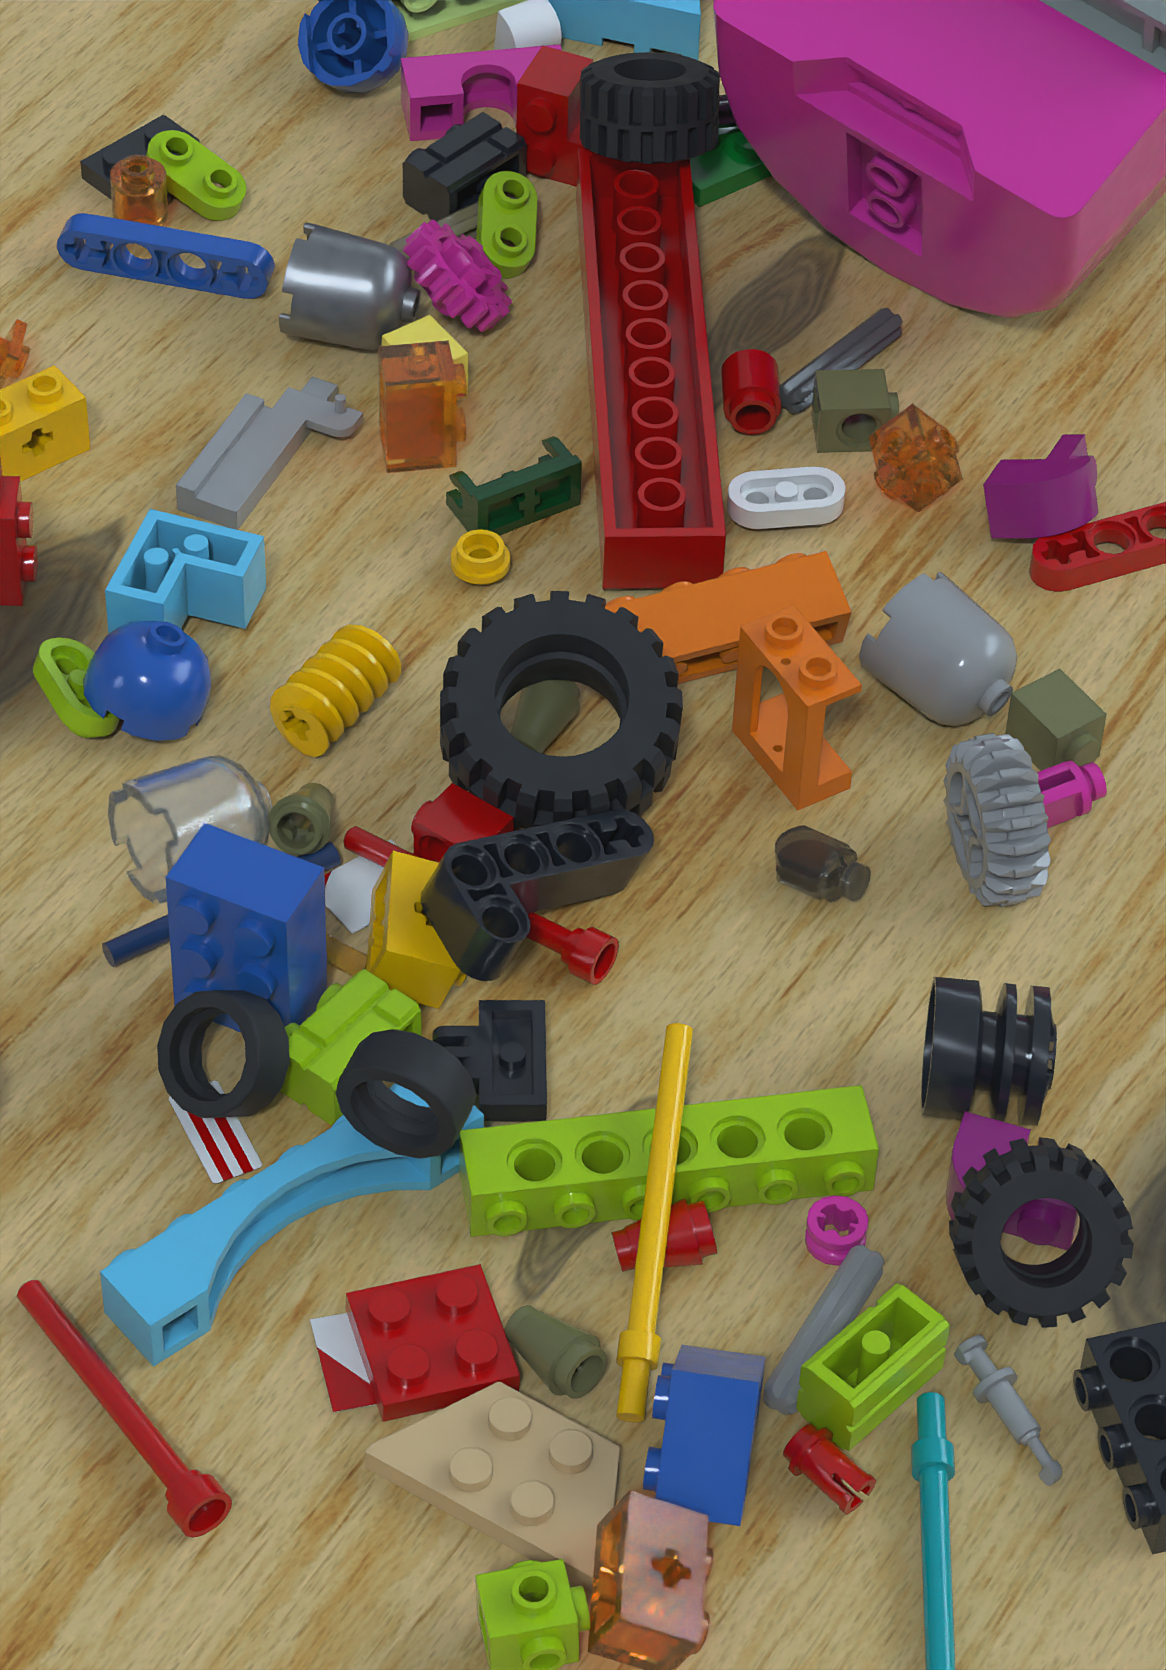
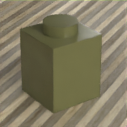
[1005,669,1107,771]

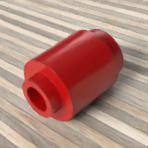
[721,349,781,435]

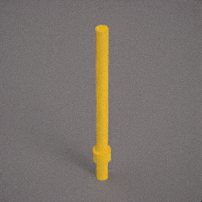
[616,1023,693,1423]

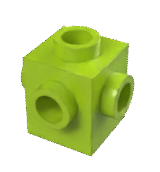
[475,1559,590,1670]

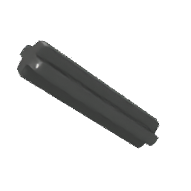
[780,308,903,414]

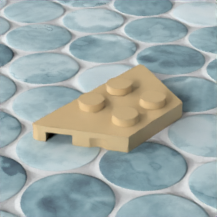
[365,1382,620,1598]

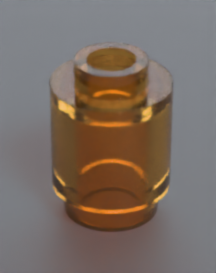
[110,155,168,227]

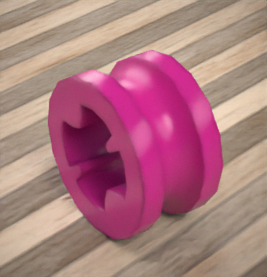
[805,1195,869,1266]

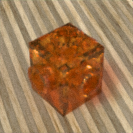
[868,403,963,512]

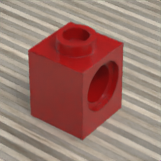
[411,783,514,863]

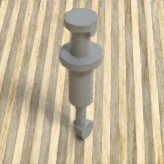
[954,1335,1063,1486]

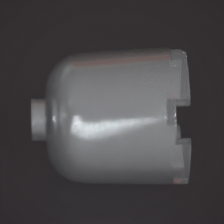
[108,755,272,905]

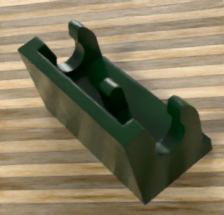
[446,436,582,536]

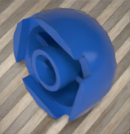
[298,0,409,93]
[83,621,212,741]

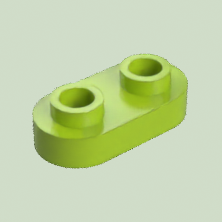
[144,130,246,221]
[476,171,538,279]
[33,637,120,738]

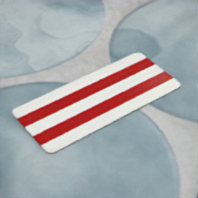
[169,1081,262,1184]

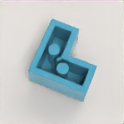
[105,509,266,634]

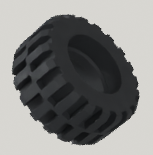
[440,591,683,831]

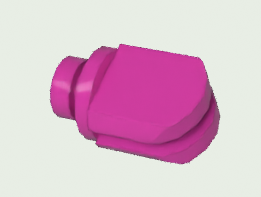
[1037,760,1107,828]

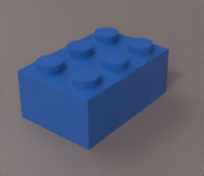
[165,823,328,1032]

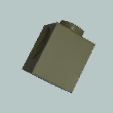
[811,369,899,453]

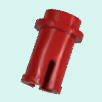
[783,1424,876,1515]

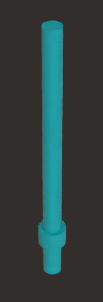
[911,1392,956,1670]

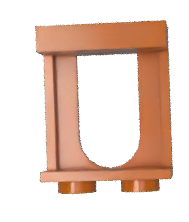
[732,605,862,811]

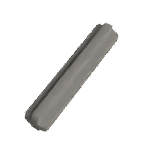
[763,1245,884,1415]

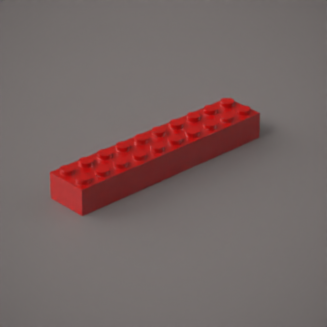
[576,148,726,589]

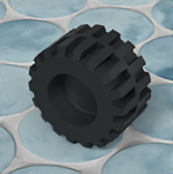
[580,52,720,164]
[949,1137,1134,1328]

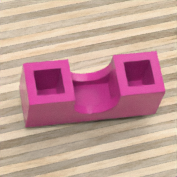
[401,44,562,141]

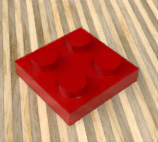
[346,1264,520,1422]

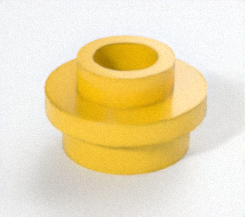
[451,529,510,585]

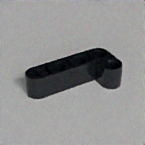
[420,810,654,981]

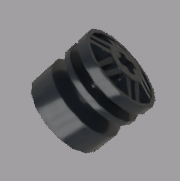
[921,977,1057,1126]

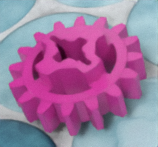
[403,220,512,332]

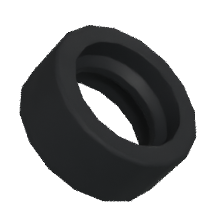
[157,990,290,1118]
[335,1029,476,1159]

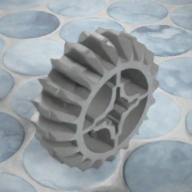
[943,733,1051,907]

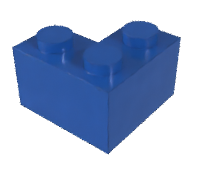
[643,1345,766,1526]

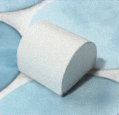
[494,0,562,50]

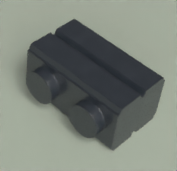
[402,112,527,221]

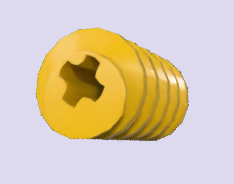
[270,624,401,758]

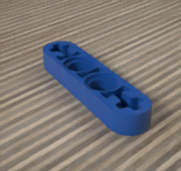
[56,213,275,299]

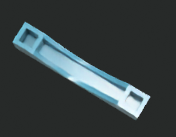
[100,1084,484,1367]

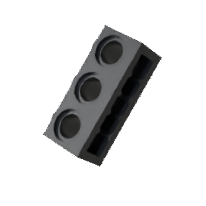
[1073,1321,1166,1555]

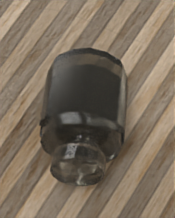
[775,825,871,902]

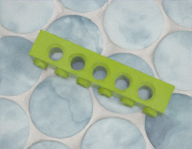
[459,1085,879,1237]

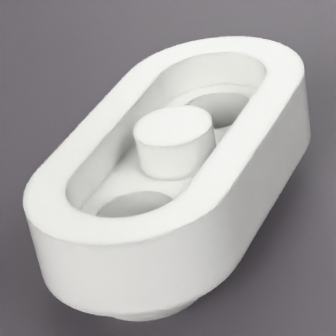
[727,467,846,529]

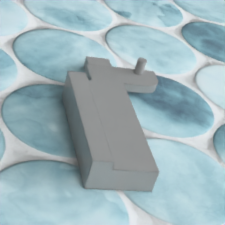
[176,377,363,530]

